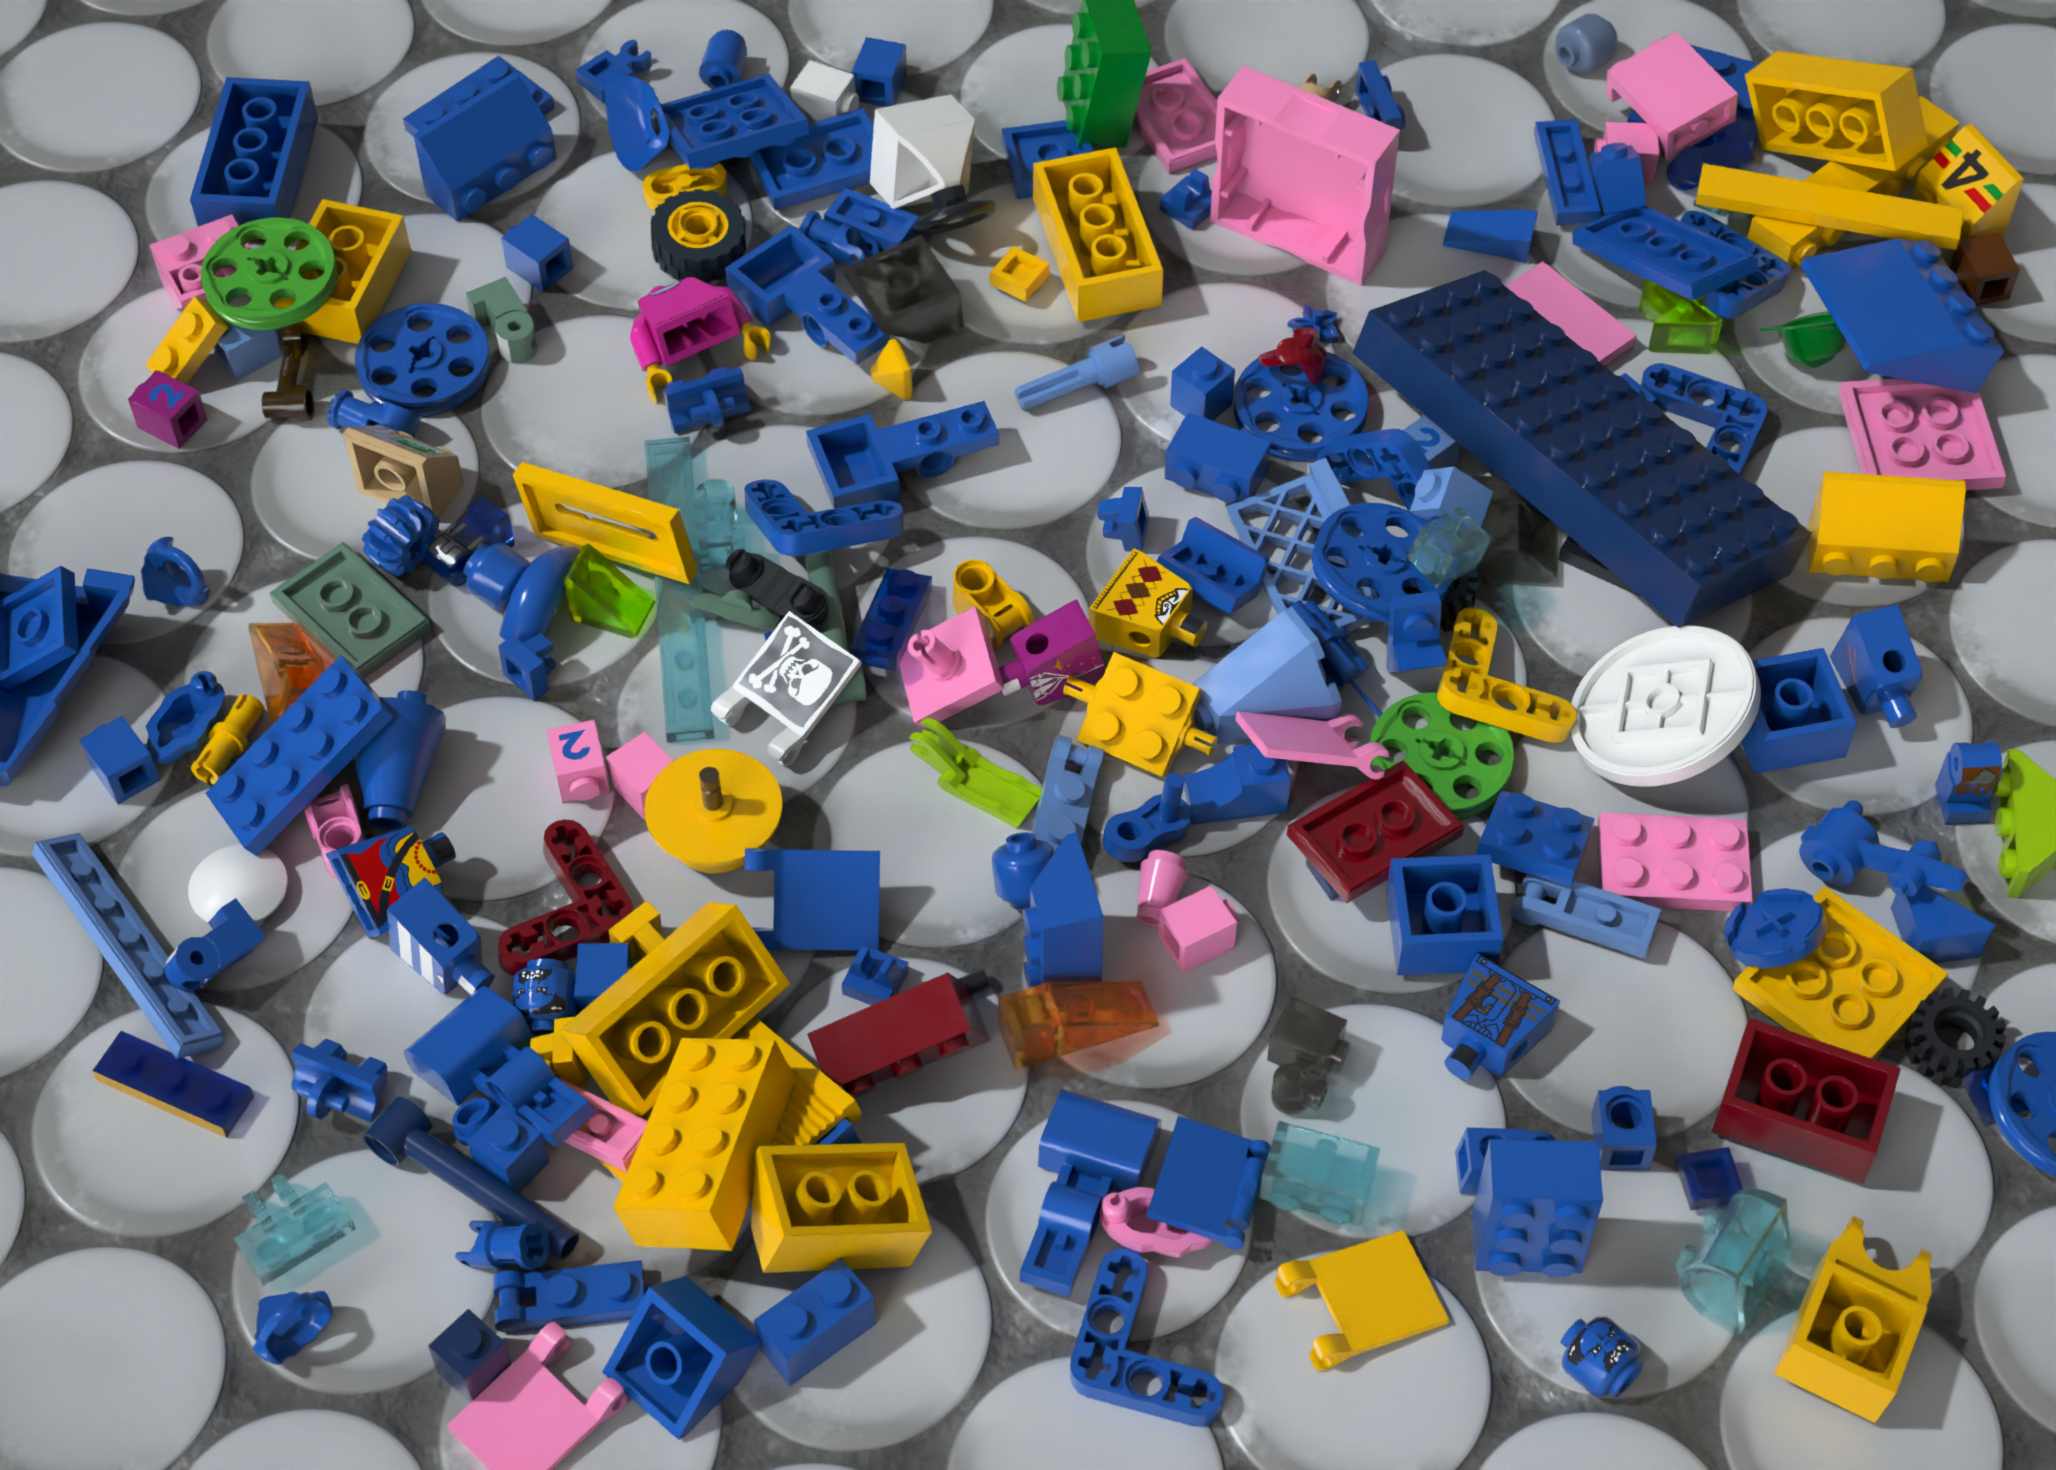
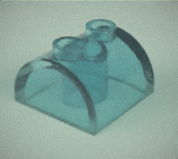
[1675,1189,1791,1339]

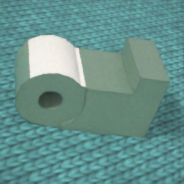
[466,277,538,363]

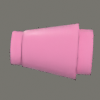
[1136,850,1189,927]

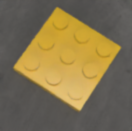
[1732,886,1949,1059]

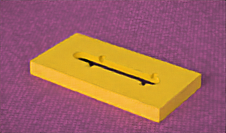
[512,462,699,585]

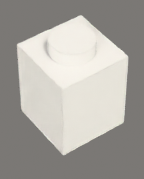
[791,60,859,123]

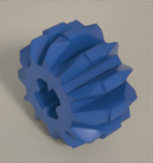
[362,495,441,576]

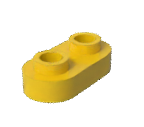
[642,163,728,210]

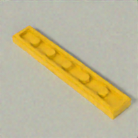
[1695,163,1964,250]

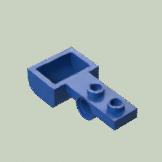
[725,225,890,365]
[806,401,999,509]
[403,986,595,1148]
[1019,1089,1162,1297]

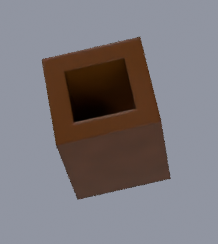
[1949,232,2020,306]

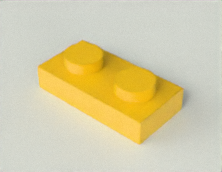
[145,296,228,385]

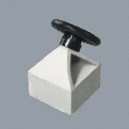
[870,94,996,235]

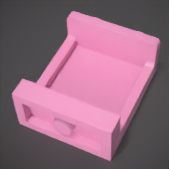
[1607,32,1738,161]

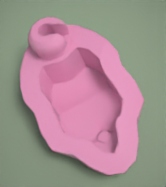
[1099,1187,1214,1258]

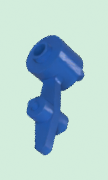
[1799,800,1969,896]

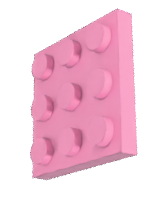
[1838,378,2007,491]

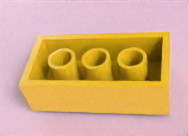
[1745,51,1928,171]
[1033,147,1163,322]
[560,902,790,1116]
[613,1038,796,1251]

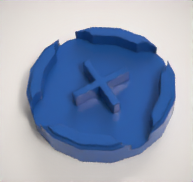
[1724,888,1827,969]

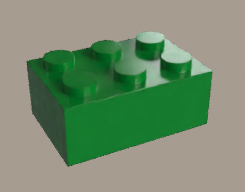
[1057,0,1152,148]

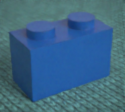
[1165,412,1271,503]
[754,1258,876,1386]

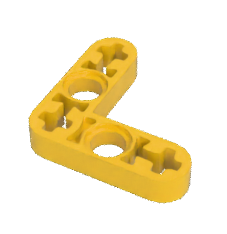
[1437,607,1577,743]

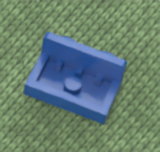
[1157,517,1270,615]

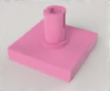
[895,606,1004,730]

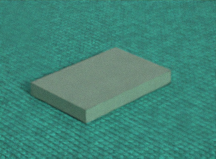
[269,542,432,678]

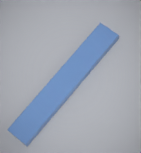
[32,833,225,1059]

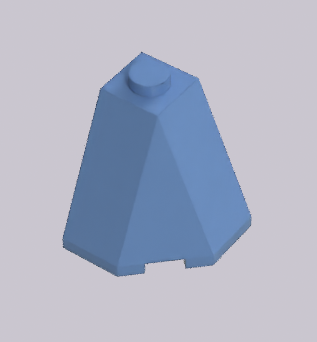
[1193,606,1342,744]

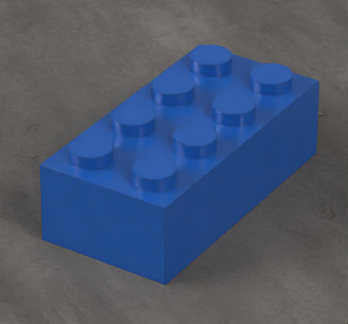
[190,77,318,227]

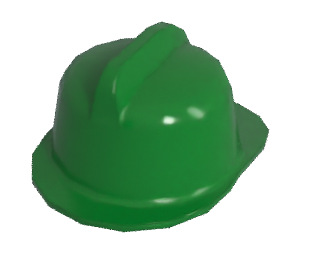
[1760,311,1845,368]

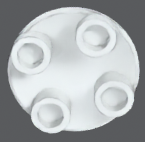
[188,844,289,928]

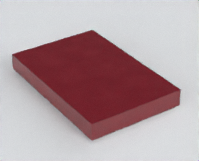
[1286,760,1465,903]

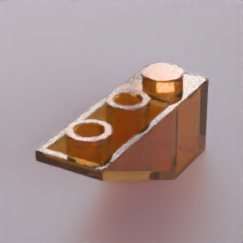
[249,623,325,726]
[998,981,1159,1070]

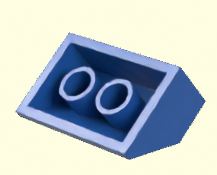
[413,72,557,222]
[1023,832,1104,1009]

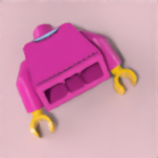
[630,277,770,403]

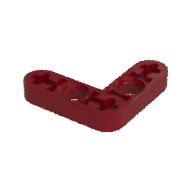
[498,819,634,976]

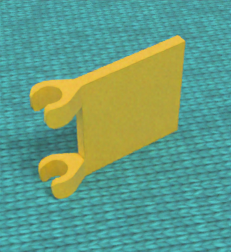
[1274,1230,1449,1371]

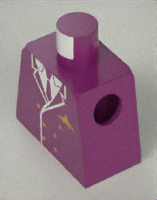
[999,599,1105,706]

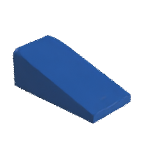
[1443,210,1538,262]

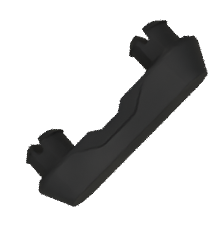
[725,549,828,625]

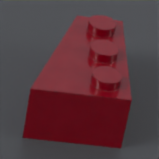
[807,972,990,1098]

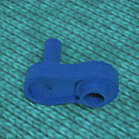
[1103,773,1192,862]

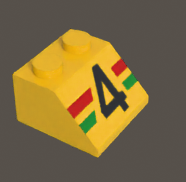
[1911,124,2024,240]

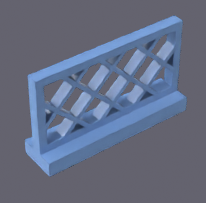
[1226,458,1389,632]

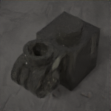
[1267,996,1351,1115]

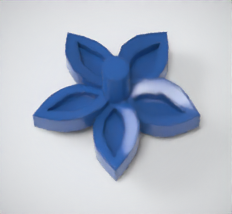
[1287,303,1339,342]

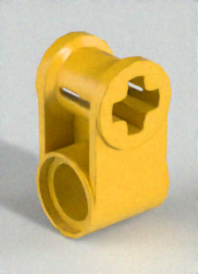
[953,559,1034,650]

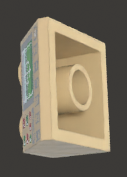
[343,425,464,518]

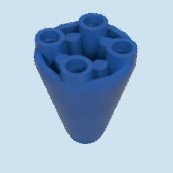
[354,690,446,830]

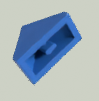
[1891,885,1995,964]

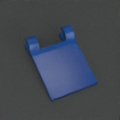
[744,848,880,950]

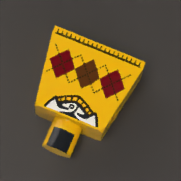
[1089,548,1207,658]

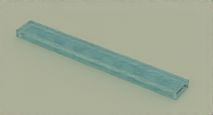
[645,436,715,743]

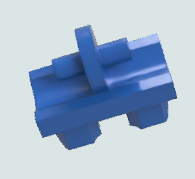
[663,366,751,433]
[292,1038,388,1122]

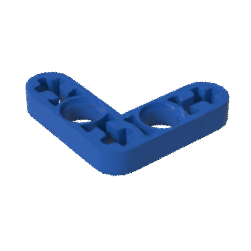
[1681,211,1791,318]
[1641,363,1768,475]
[1317,428,1463,548]
[744,479,904,556]
[1070,1248,1224,1427]

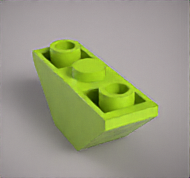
[1992,749,2056,898]

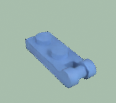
[1031,734,1104,851]
[1511,873,1661,959]

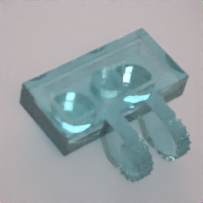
[233,1173,356,1287]

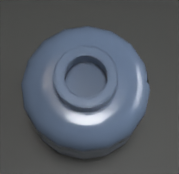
[1555,14,1617,74]

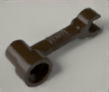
[261,322,315,422]

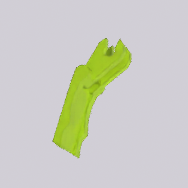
[909,718,1042,828]

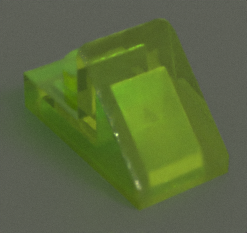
[1638,279,1723,354]

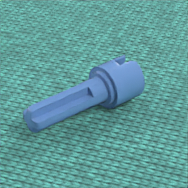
[1015,334,1140,410]

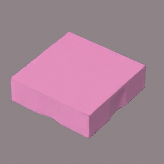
[1210,65,1400,286]

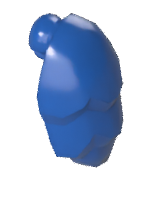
[145,671,226,765]

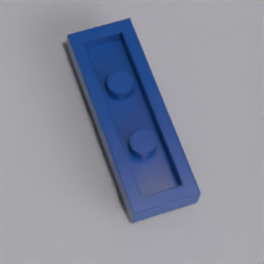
[1534,119,1601,225]

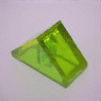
[564,543,656,639]

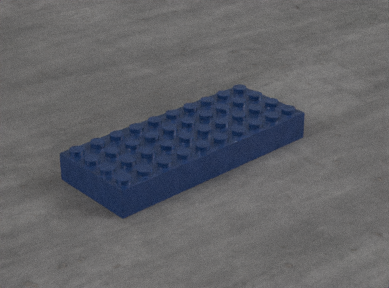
[1352,270,1812,628]

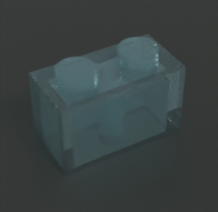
[1260,1121,1380,1226]

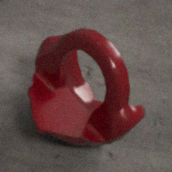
[1258,327,1327,385]

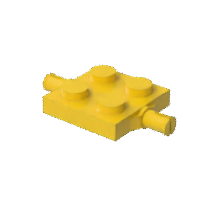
[1063,652,1218,778]

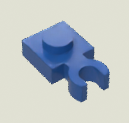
[575,40,653,103]

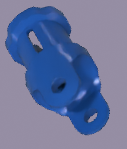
[799,211,879,268]
[455,1220,550,1270]

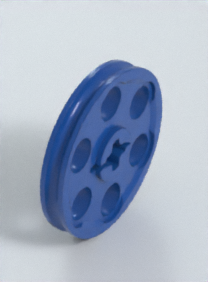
[355,303,491,416]
[1234,352,1368,461]
[1312,503,1454,622]
[1988,1032,2056,1177]

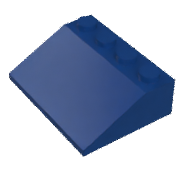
[1800,238,2004,394]

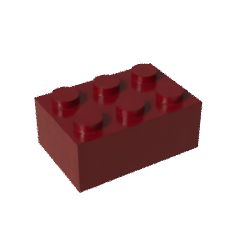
[1711,1018,1901,1184]

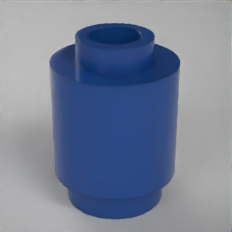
[699,29,748,89]

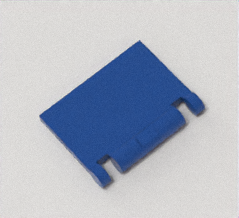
[1146,1116,1271,1250]

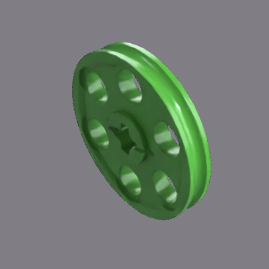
[201,217,338,330]
[1370,692,1514,820]

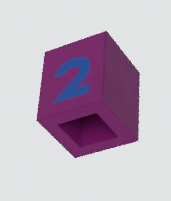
[128,370,208,449]

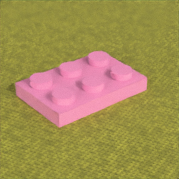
[1597,812,1753,912]

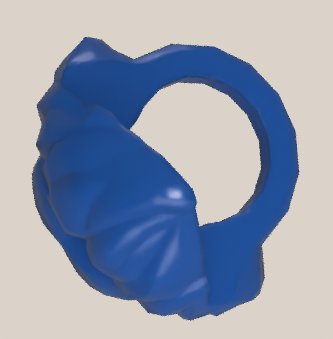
[140,536,210,606]
[253,1291,334,1365]

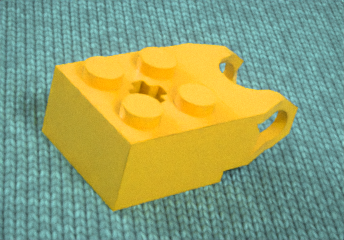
[1773,1216,1932,1423]

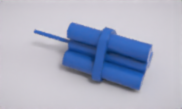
[1290,600,1382,717]

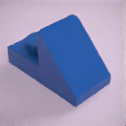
[1386,591,1447,673]

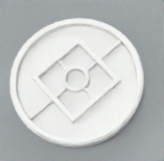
[1570,625,1761,787]

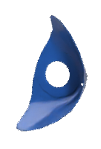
[604,71,670,172]

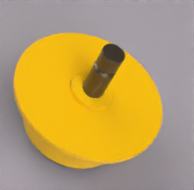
[644,749,783,873]

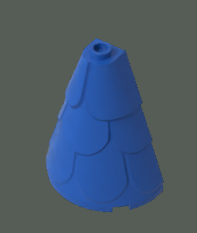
[0,568,135,787]

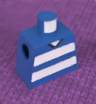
[387,877,495,995]

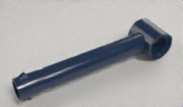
[362,1096,580,1260]

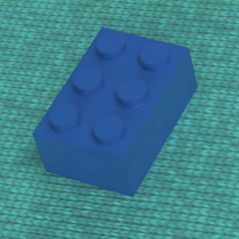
[1472,1139,1603,1278]

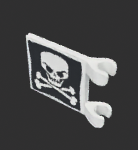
[711,611,863,767]

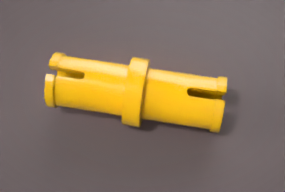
[191,693,265,784]

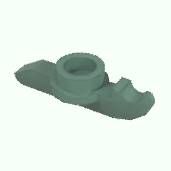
[690,590,780,628]

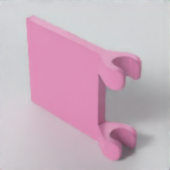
[1235,711,1390,779]
[446,1322,628,1470]

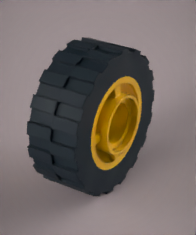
[650,189,746,283]

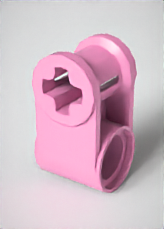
[304,784,364,879]

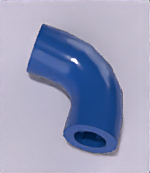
[498,545,590,643]

